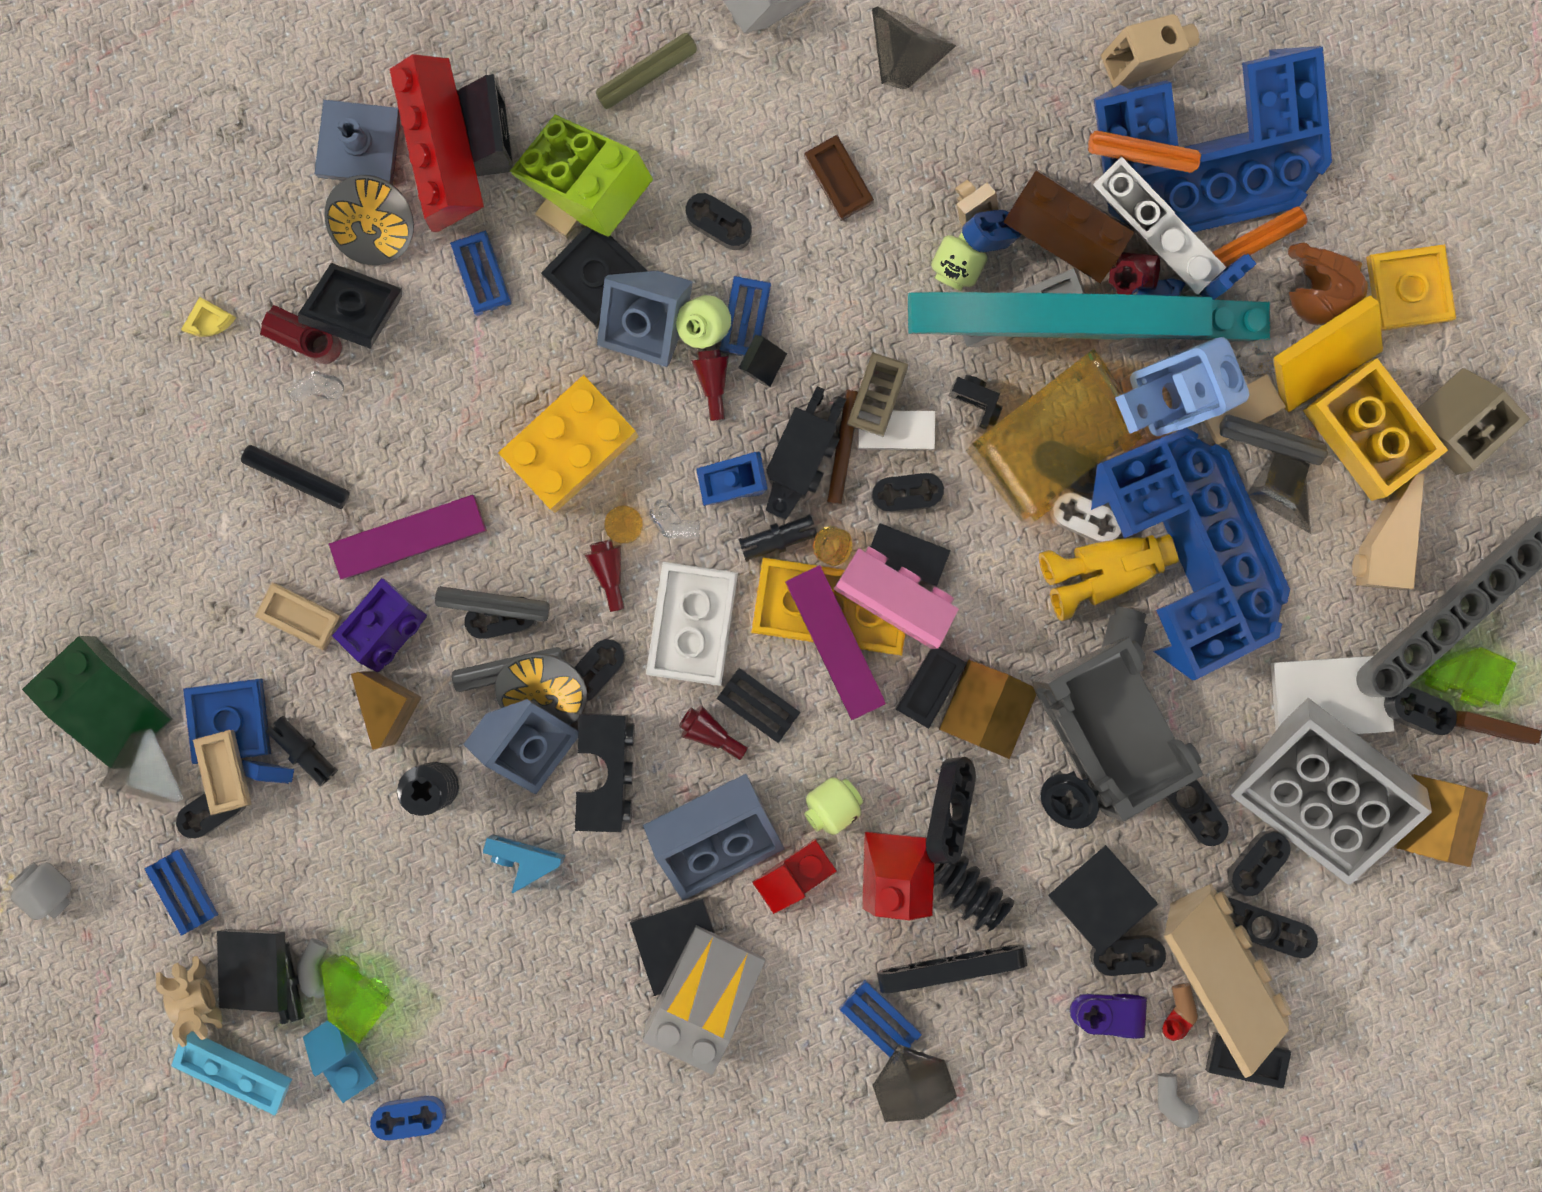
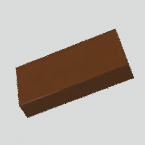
[804,135,874,221]
[1455,711,1542,745]

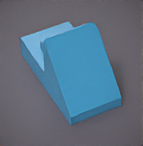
[483,834,565,893]
[303,1014,378,1103]

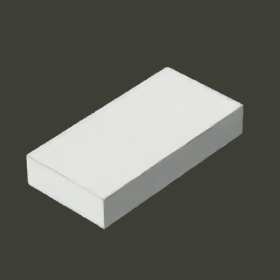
[858,410,935,450]

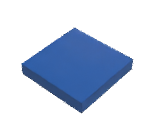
[183,679,272,764]

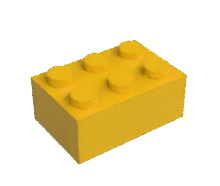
[1302,358,1448,501]
[498,374,639,513]

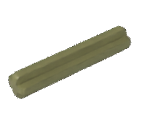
[596,33,697,109]

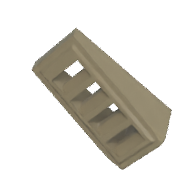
[847,352,908,437]

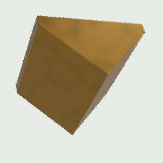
[939,659,1037,759]
[351,671,422,750]
[1394,774,1488,867]

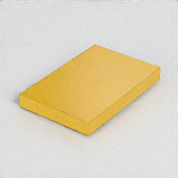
[1273,295,1383,413]

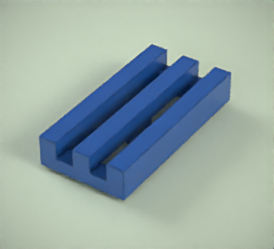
[450,230,512,316]
[1200,254,1257,300]
[720,276,771,356]
[144,848,219,936]
[839,980,922,1063]

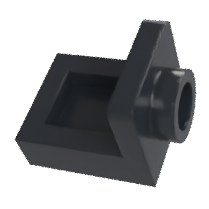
[948,375,1003,433]

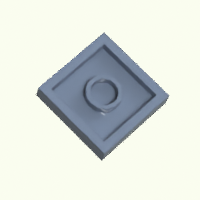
[314,99,401,185]

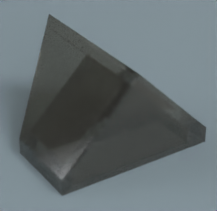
[872,6,956,89]
[1248,452,1311,534]
[99,729,184,803]
[872,1045,957,1122]

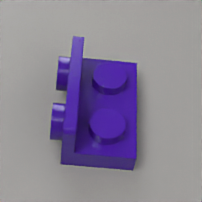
[332,578,427,673]

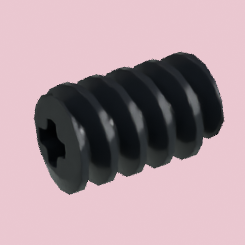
[397,762,459,816]
[934,855,1015,932]

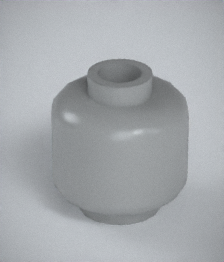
[10,862,72,920]

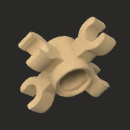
[156,956,222,1047]

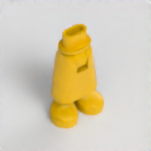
[1039,534,1179,621]

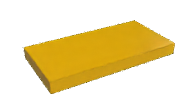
[751,557,905,656]

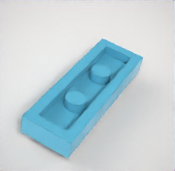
[171,1031,292,1116]

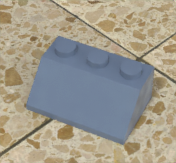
[643,774,785,901]

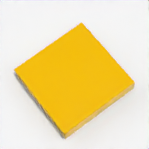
[1366,244,1456,331]

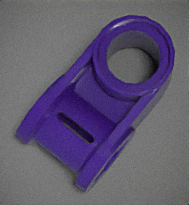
[1069,993,1147,1039]

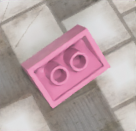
[833,547,959,649]

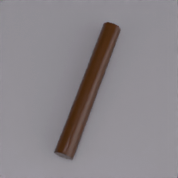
[827,390,858,505]

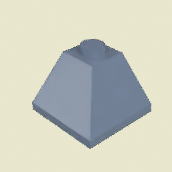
[597,271,693,367]
[463,699,578,794]

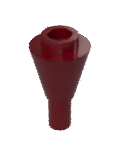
[691,349,729,421]
[584,540,624,612]
[679,705,748,760]

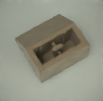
[1417,368,1531,475]

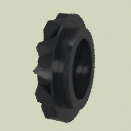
[1041,771,1102,829]

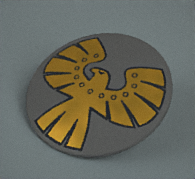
[324,175,414,266]
[495,653,587,725]

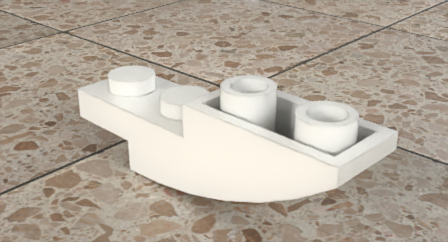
[1093,156,1226,295]

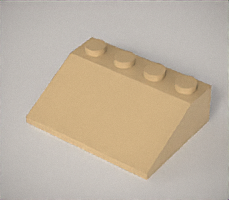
[1164,883,1292,1078]

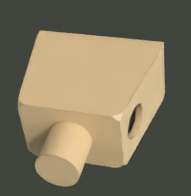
[1101,14,1200,88]

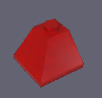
[862,832,934,921]

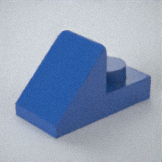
[696,452,768,506]

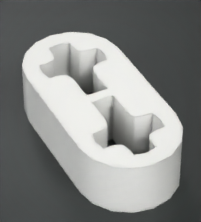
[1050,493,1121,543]

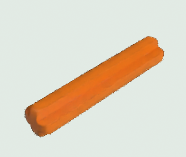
[1088,130,1201,173]
[1212,206,1308,269]

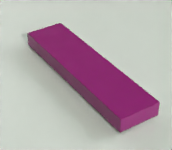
[328,495,487,580]
[785,565,886,720]

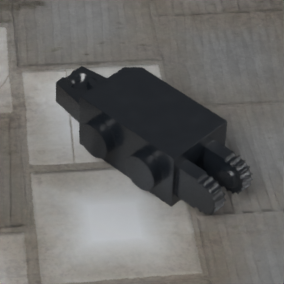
[765,386,847,520]

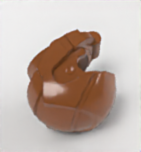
[1288,242,1368,325]

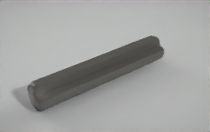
[1219,415,1328,465]
[435,586,550,622]
[452,647,565,692]

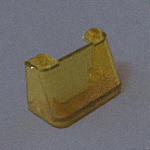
[965,349,1143,522]

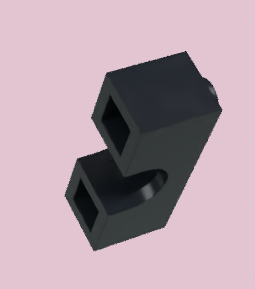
[575,713,635,832]

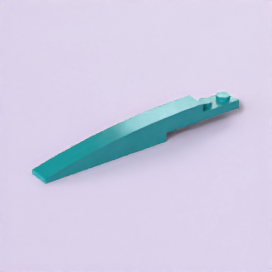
[908,292,1270,342]

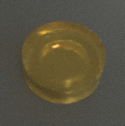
[604,505,643,544]
[813,526,852,566]

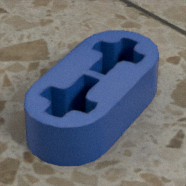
[962,210,1022,252]
[370,1096,446,1141]

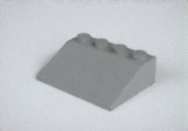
[1230,698,1432,885]

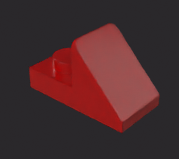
[752,839,837,914]

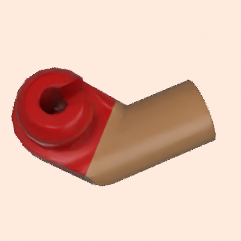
[1162,983,1198,1041]

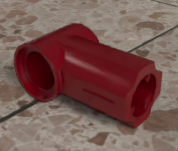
[1109,252,1160,295]
[260,305,342,364]

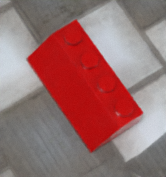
[389,54,484,232]

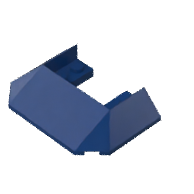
[1093,46,1332,233]
[1091,427,1290,681]

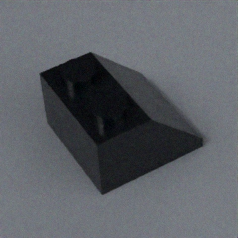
[457,74,513,176]

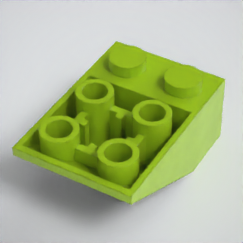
[510,114,653,237]

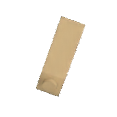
[1352,473,1424,590]

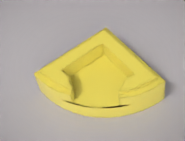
[181,297,236,337]

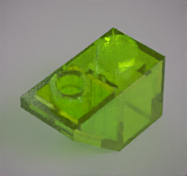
[1420,647,1517,709]
[321,954,395,1044]

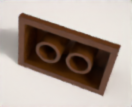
[1003,169,1134,284]

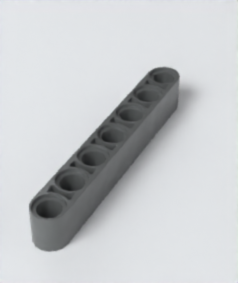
[1356,516,1542,698]

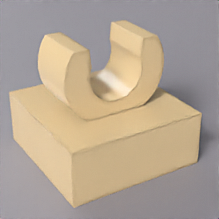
[955,180,999,226]

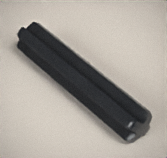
[241,445,350,509]

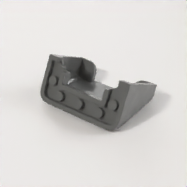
[1032,637,1204,822]

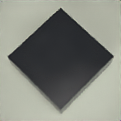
[738,334,787,387]

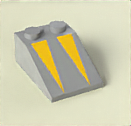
[642,925,765,1075]

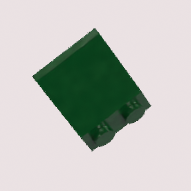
[22,636,173,772]

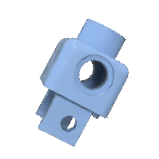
[1115,337,1250,436]

